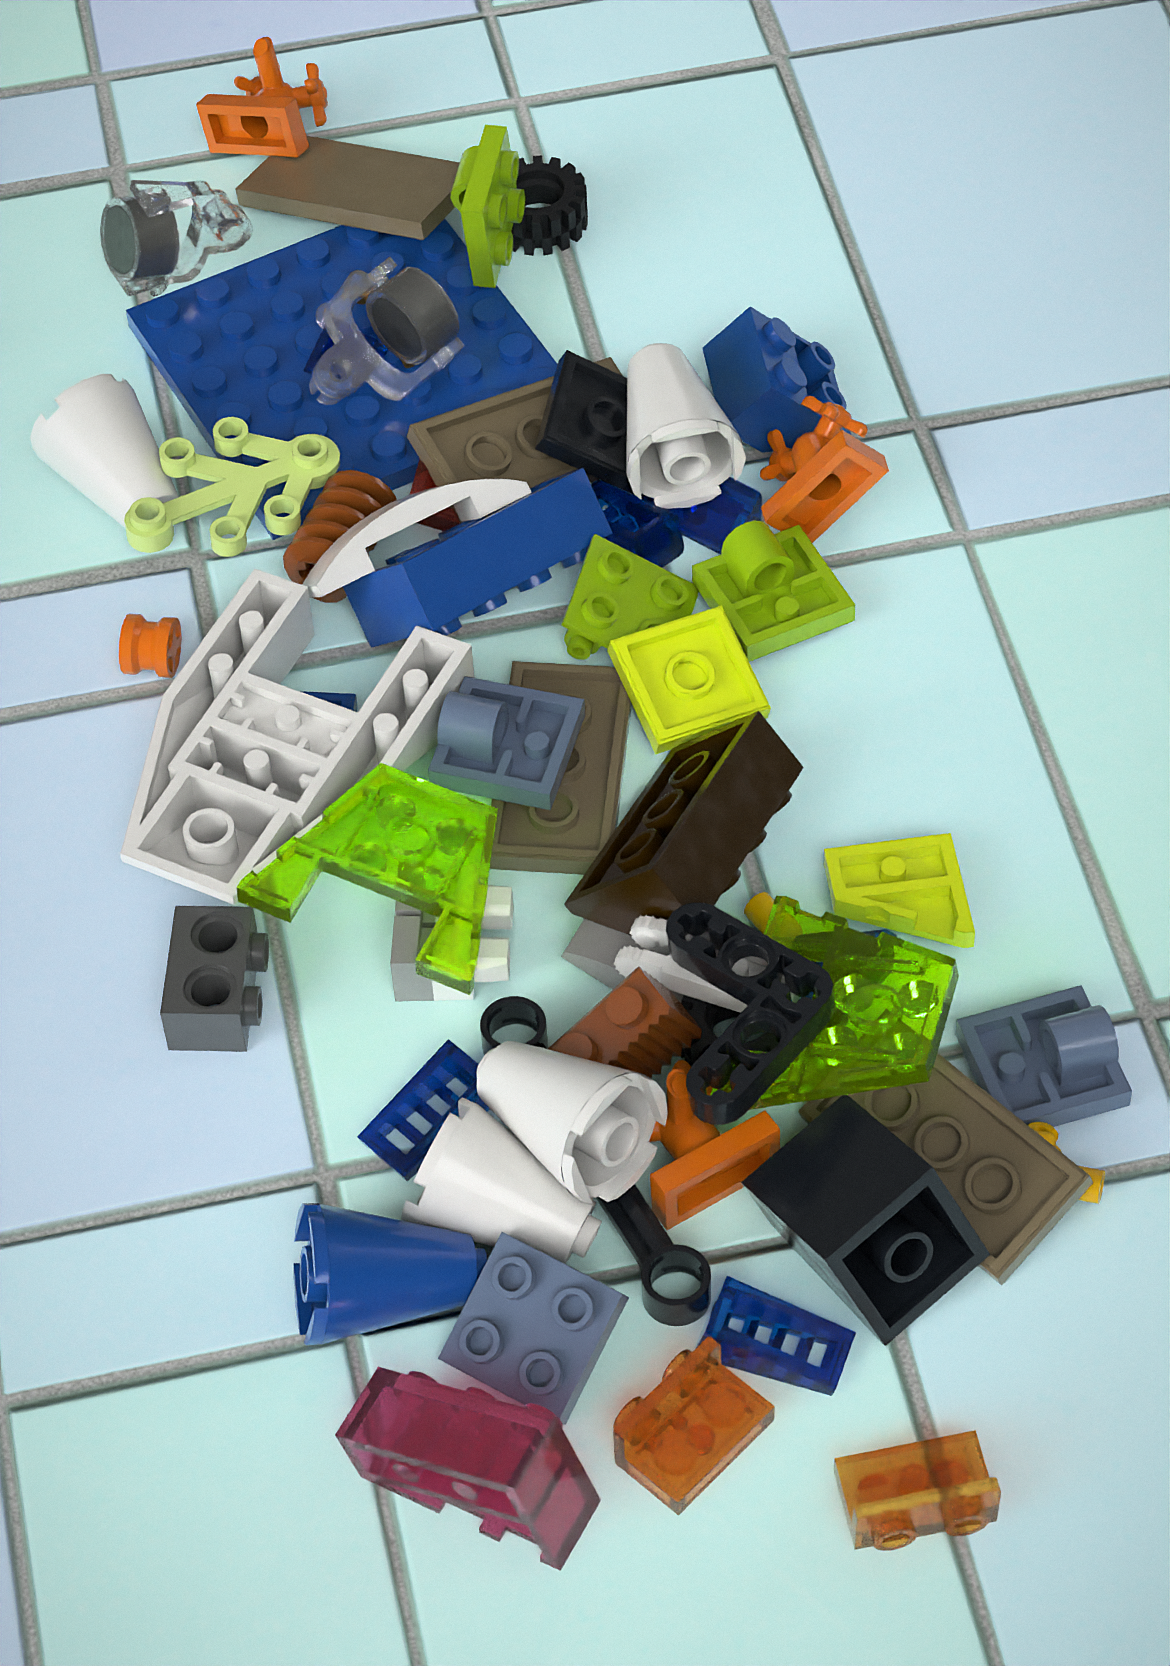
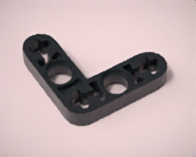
[666,903,835,1125]

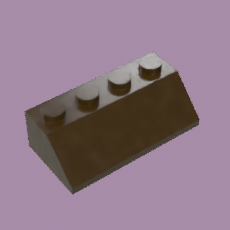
[564,711,804,936]

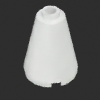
[626,343,746,509]
[30,373,179,528]
[476,1041,668,1204]
[401,1097,602,1264]

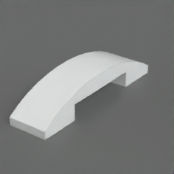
[302,479,532,598]

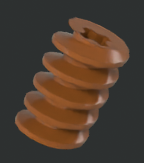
[283,470,397,603]

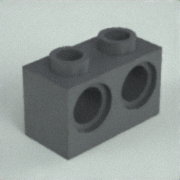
[160,906,269,1052]

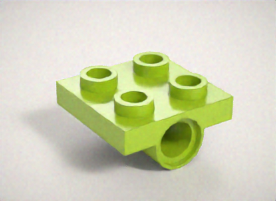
[450,124,525,288]
[692,520,856,662]

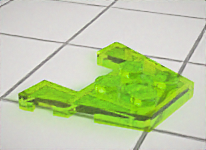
[236,763,498,996]
[710,895,959,1110]

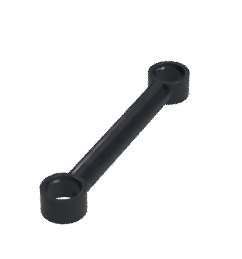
[480,996,711,1326]

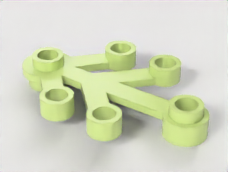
[124,417,340,557]

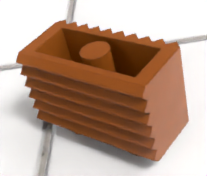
[548,966,702,1079]

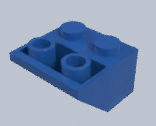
[702,306,851,453]

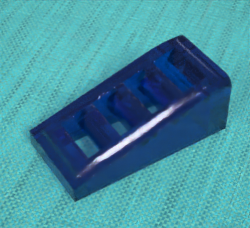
[591,480,684,568]
[357,1039,490,1181]
[693,1276,856,1396]

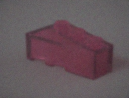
[335,1366,601,1571]

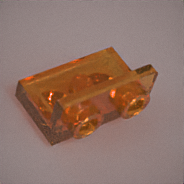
[833,1430,1001,1551]

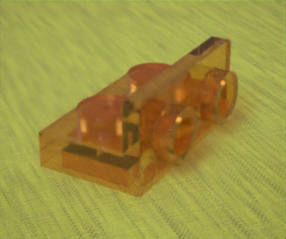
[613,1336,775,1516]

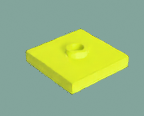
[607,605,771,755]

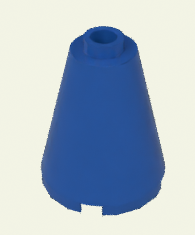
[293,1203,487,1345]

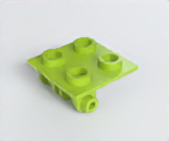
[561,534,699,660]

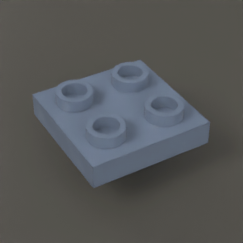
[428,676,585,810]
[955,985,1132,1127]
[438,1232,629,1425]

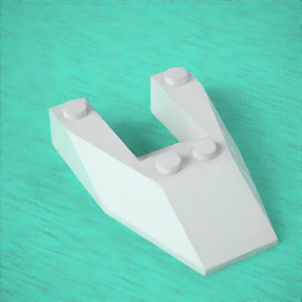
[120,568,475,905]

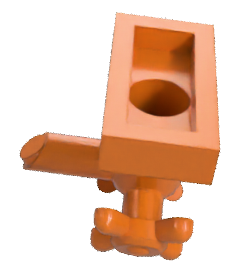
[196,36,328,157]
[760,396,889,543]
[649,1060,780,1230]

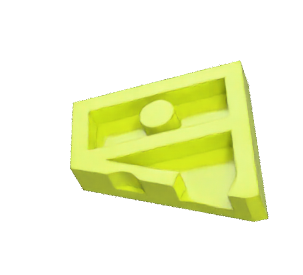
[823,833,975,948]

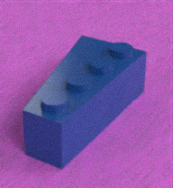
[342,468,613,648]

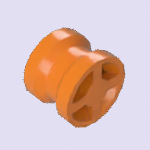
[119,613,182,678]

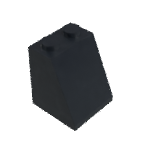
[741,1093,990,1346]

